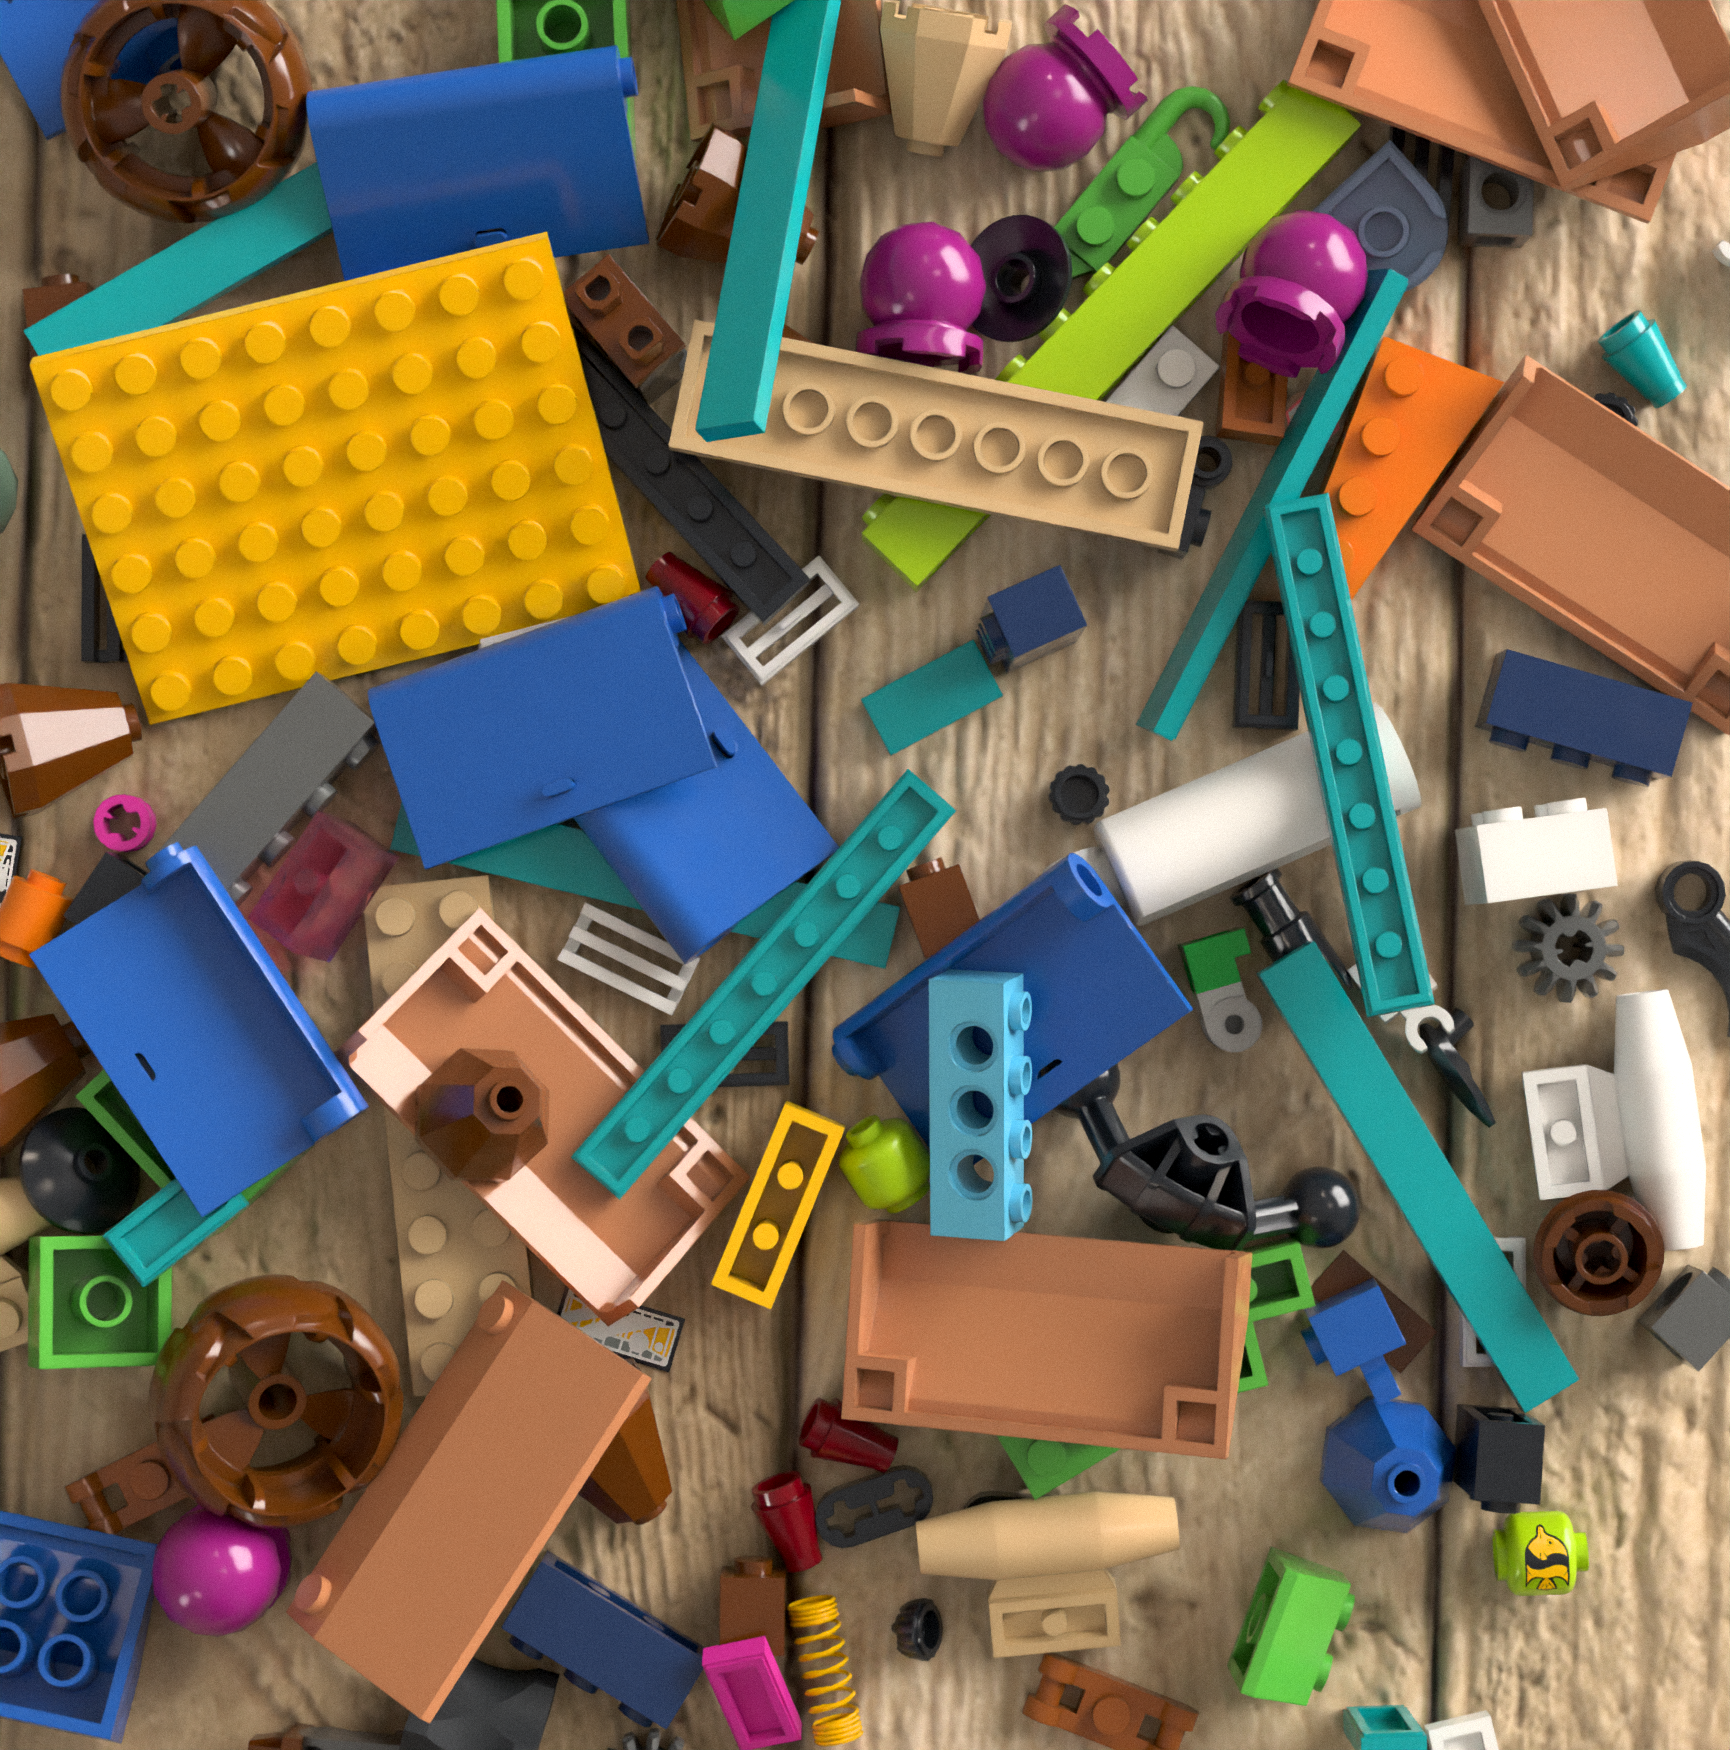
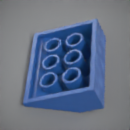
[0,1510,158,1744]

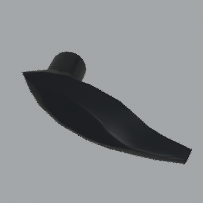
[1420,1008,1496,1128]

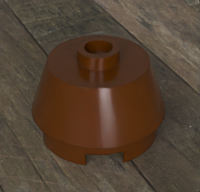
[1533,1190,1665,1316]

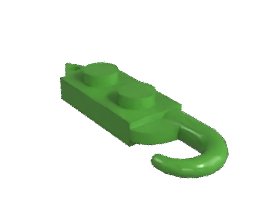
[1054,86,1230,280]

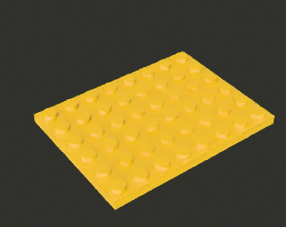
[29,232,642,725]

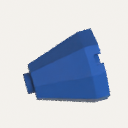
[1319,1396,1456,1533]

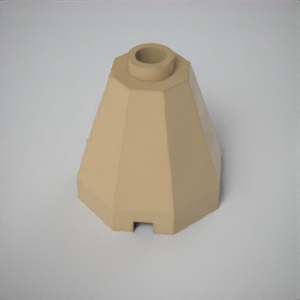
[880,0,1012,157]

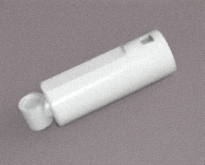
[1042,702,1421,926]

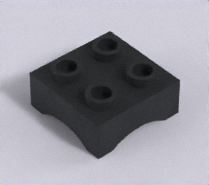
[399,1657,560,1750]

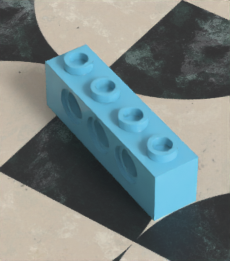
[929,969,1033,1241]

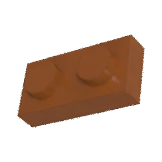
[1215,331,1288,446]

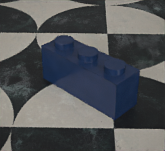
[975,565,1087,674]
[1475,649,1693,787]
[501,1550,706,1730]

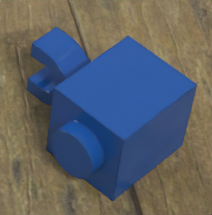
[1300,1278,1406,1405]

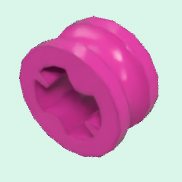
[93,794,157,852]

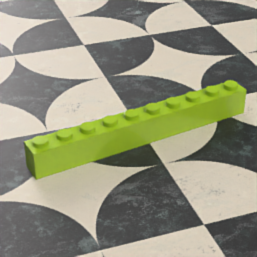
[861,79,1362,593]

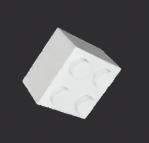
[1455,798,1618,905]

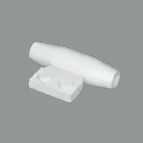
[1521,989,1706,1251]

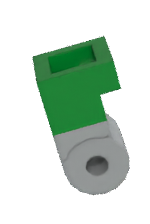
[1177,927,1262,1053]

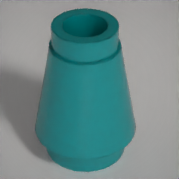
[1598,310,1687,409]

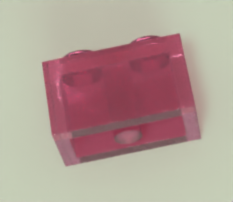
[248,810,399,963]

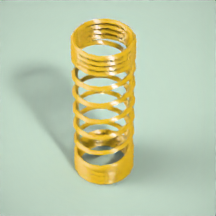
[787,1595,864,1747]

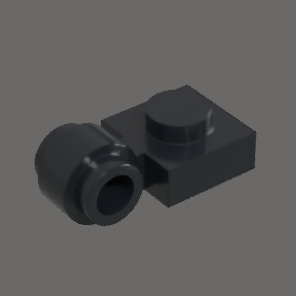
[1158,436,1232,560]

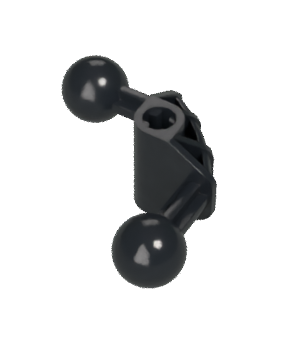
[1041,1059,1361,1251]

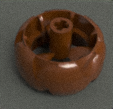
[60,0,313,224]
[148,1274,404,1529]

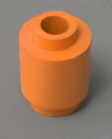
[0,869,73,969]

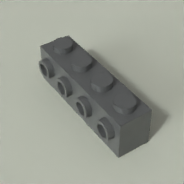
[145,672,380,907]

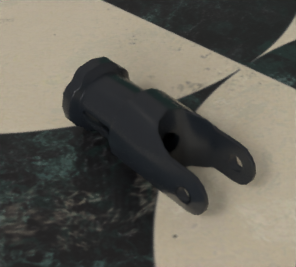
[1229,868,1353,989]

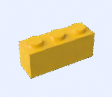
[711,1101,845,1309]

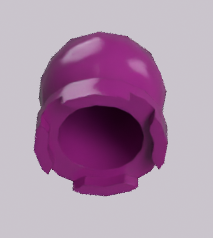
[983,4,1148,173]
[1215,210,1368,378]
[855,222,986,375]
[151,1504,292,1637]

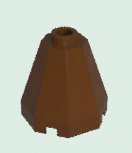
[655,122,819,265]
[0,683,142,820]
[0,1013,91,1158]
[415,1048,549,1183]
[578,1358,672,1525]

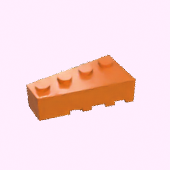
[1317,336,1505,600]

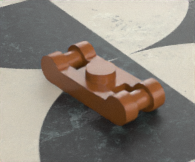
[64,1413,216,1535]
[1022,1652,1199,1750]

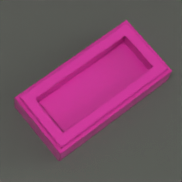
[702,1636,802,1750]

